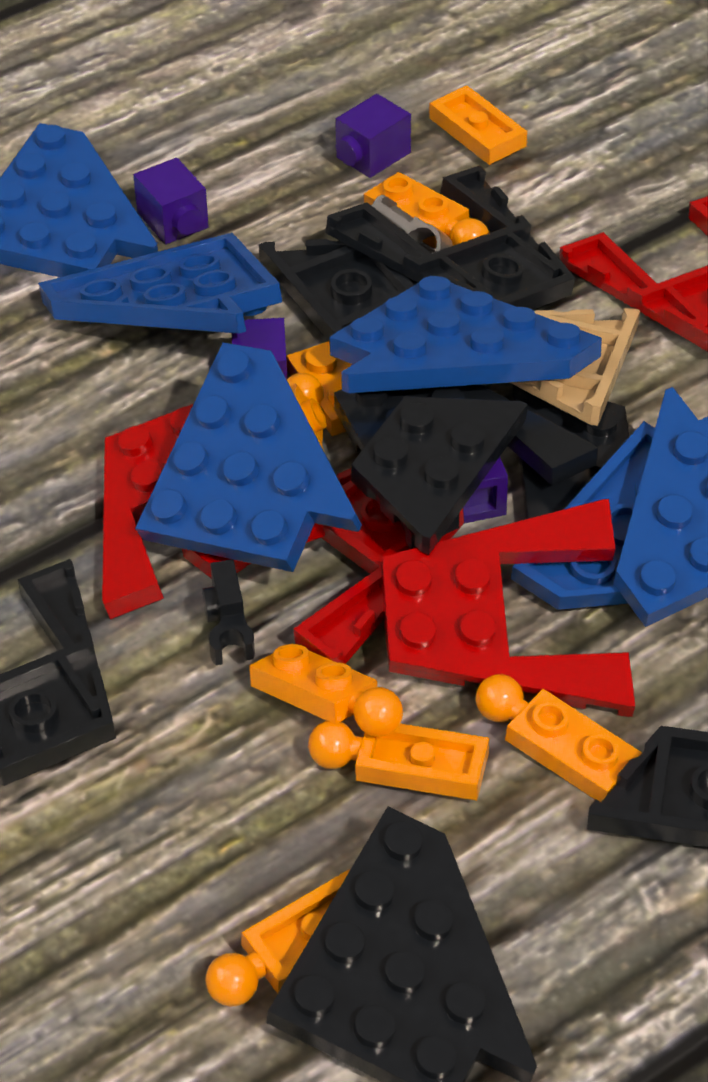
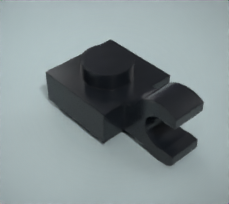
[202,559,255,665]

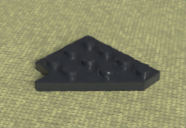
[266,806,537,1082]

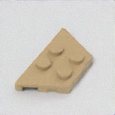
[511,308,640,426]

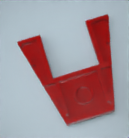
[560,196,708,352]
[102,404,325,619]
[182,468,464,664]
[381,499,636,717]

